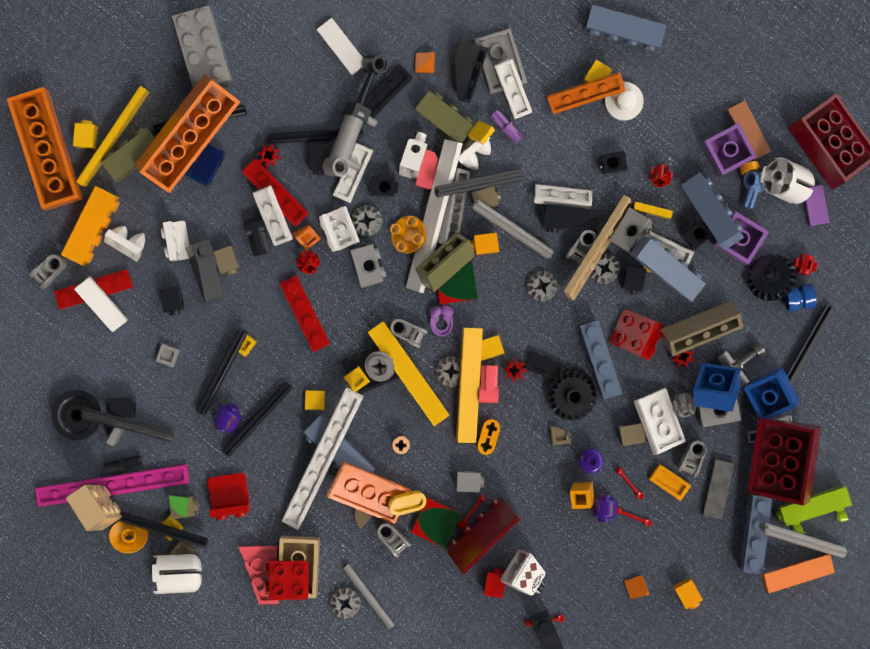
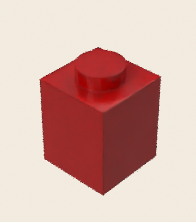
[483,568,505,599]

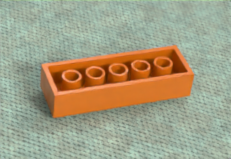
[134,74,240,193]
[7,87,83,211]

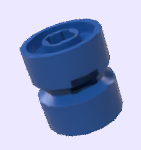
[784,284,816,312]

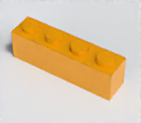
[61,186,120,266]

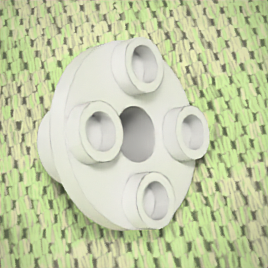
[605,82,644,121]

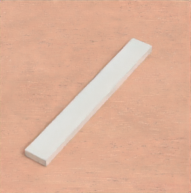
[406,139,462,293]
[281,388,364,530]

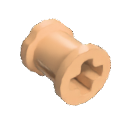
[392,436,410,454]

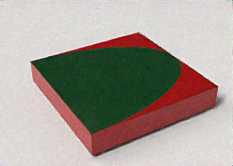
[438,261,478,305]
[411,497,462,549]

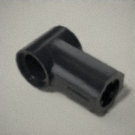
[243,216,270,257]

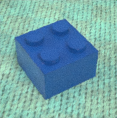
[693,363,741,412]
[744,367,800,419]

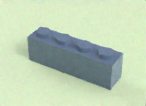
[585,5,667,52]
[681,172,744,250]
[630,236,705,302]
[578,320,622,400]
[304,415,376,473]
[739,493,772,574]

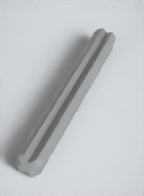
[472,200,554,259]
[762,523,847,558]

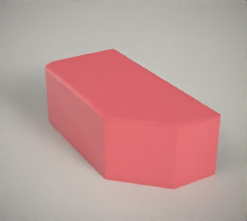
[415,150,439,190]

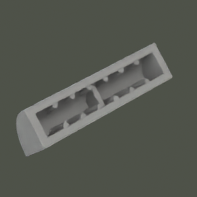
[437,168,470,245]

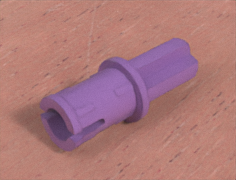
[491,110,524,144]

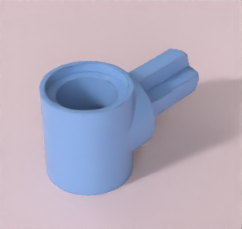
[743,171,765,208]

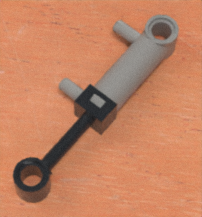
[323,54,389,177]

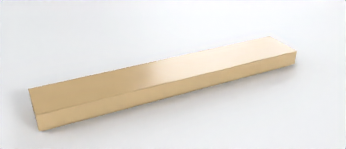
[564,195,633,300]

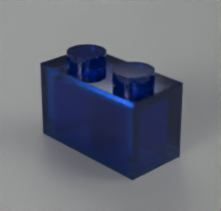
[185,144,226,188]

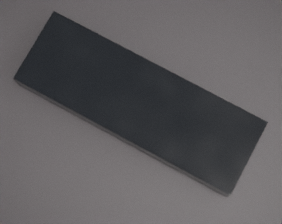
[364,64,413,118]

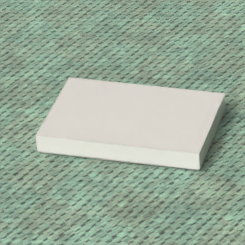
[634,388,686,455]

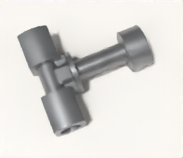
[716,341,766,388]

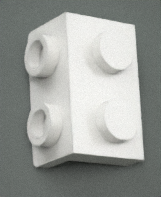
[319,206,360,252]
[161,221,190,262]

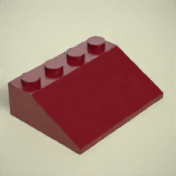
[788,93,870,190]
[747,418,822,506]
[447,497,520,575]

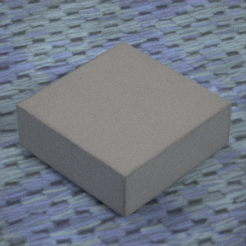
[155,343,180,368]
[106,427,124,446]

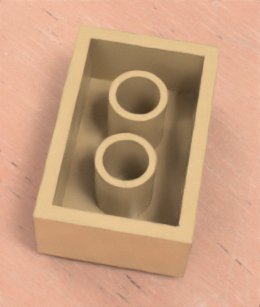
[66,485,122,531]
[279,536,320,598]

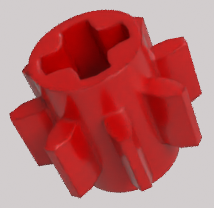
[257,144,282,168]
[648,164,673,188]
[296,250,321,274]
[793,254,818,276]
[670,351,694,368]
[503,358,528,382]

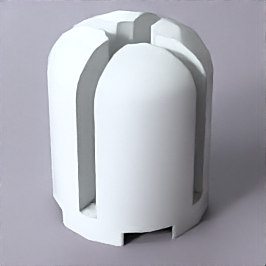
[760,157,815,204]
[152,554,202,594]

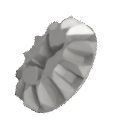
[352,205,382,236]
[590,253,620,284]
[527,271,558,301]
[365,351,395,382]
[436,356,461,387]
[330,588,361,619]

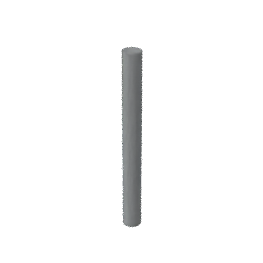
[343,564,395,629]

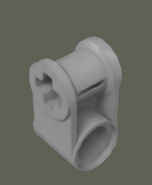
[565,230,597,266]
[29,255,67,290]
[390,319,428,348]
[677,439,707,478]
[377,521,411,558]

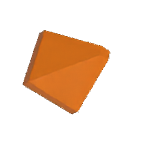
[415,52,435,73]
[292,225,321,250]
[624,575,650,599]

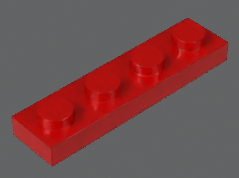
[242,158,309,227]
[54,269,134,310]
[279,275,331,352]

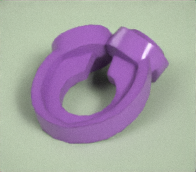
[428,305,454,337]

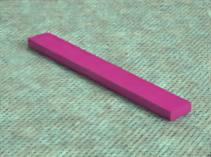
[35,464,190,507]

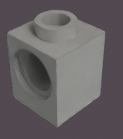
[457,471,484,492]

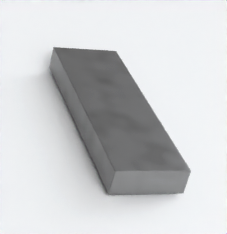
[702,459,734,519]

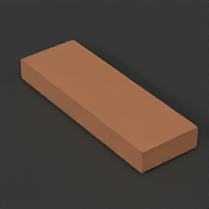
[727,101,771,161]

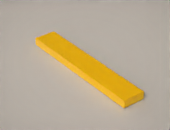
[77,86,150,187]
[368,321,450,426]
[456,327,483,443]

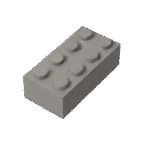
[172,5,233,88]

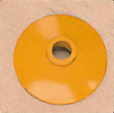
[109,521,148,553]

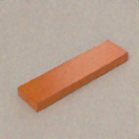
[547,72,626,114]
[761,554,835,594]

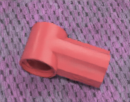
[479,365,499,403]

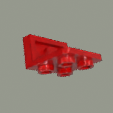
[610,309,665,361]
[208,473,251,520]
[265,558,309,600]

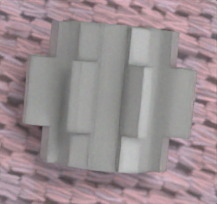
[673,393,696,418]

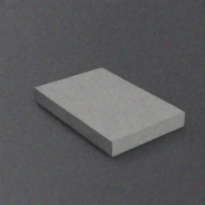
[474,28,527,95]

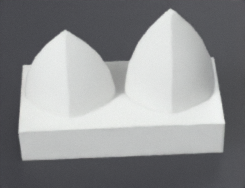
[458,137,491,170]
[104,226,145,262]

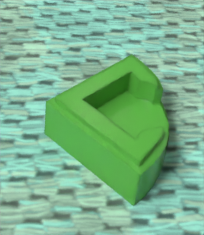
[169,495,189,517]

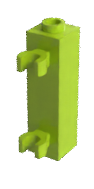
[776,485,852,534]

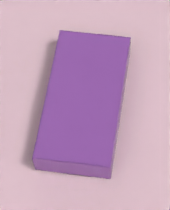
[805,185,830,226]

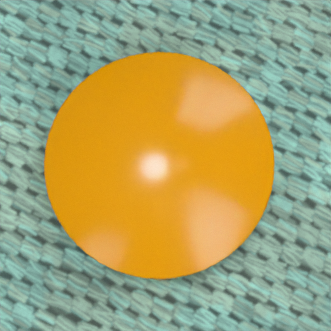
[390,216,426,254]

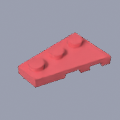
[239,545,279,604]

